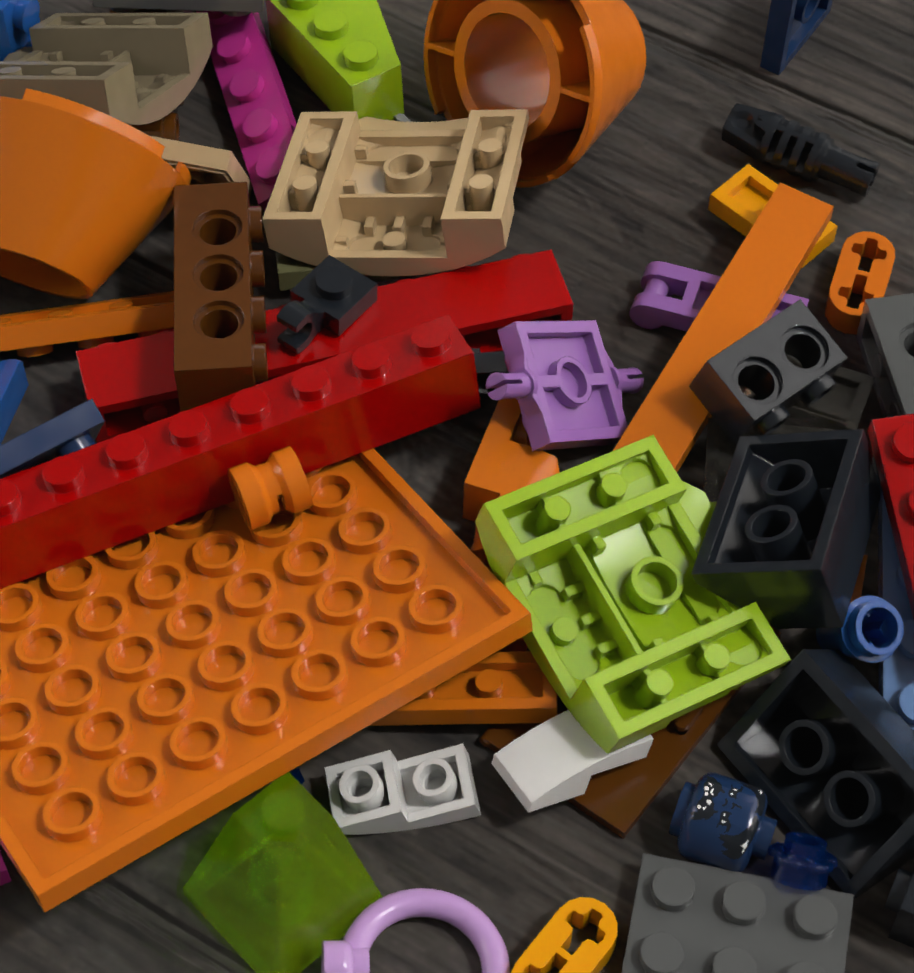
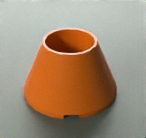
[424,0,646,188]
[0,88,191,299]

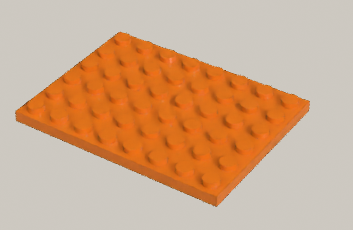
[0,448,533,913]

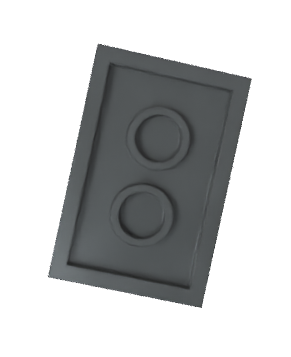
[622,853,854,973]

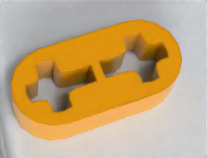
[511,897,618,973]

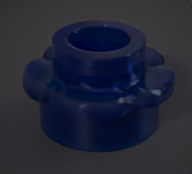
[768,832,838,891]

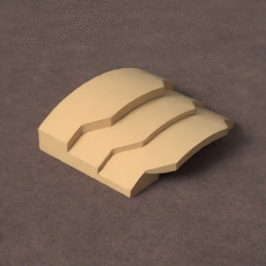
[262,109,529,276]

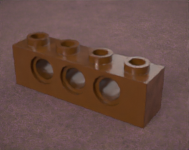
[174,182,268,412]

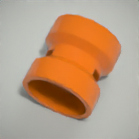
[227,446,313,530]

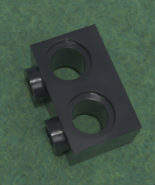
[689,299,848,445]

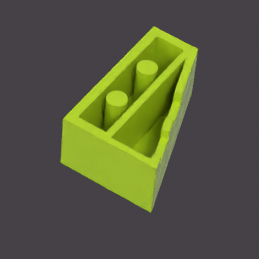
[265,0,404,121]

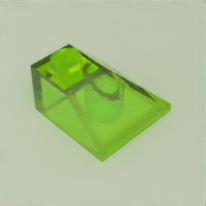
[183,772,383,973]

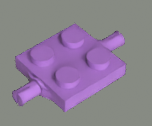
[486,320,644,451]

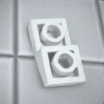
[491,710,654,813]
[325,743,481,835]

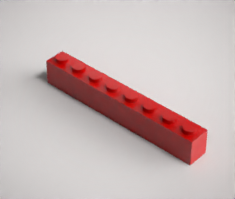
[76,249,574,443]
[0,315,481,589]

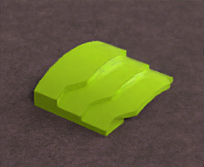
[475,435,791,754]

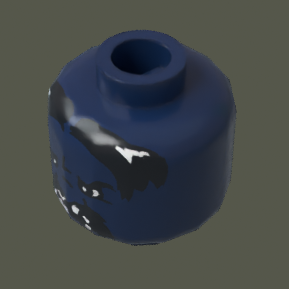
[669,772,778,872]

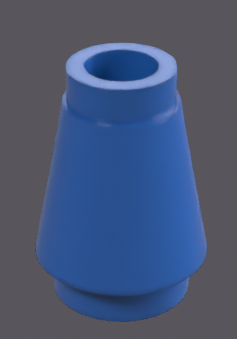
[816,595,904,663]

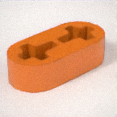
[825,231,895,335]

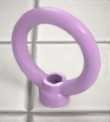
[321,888,510,973]

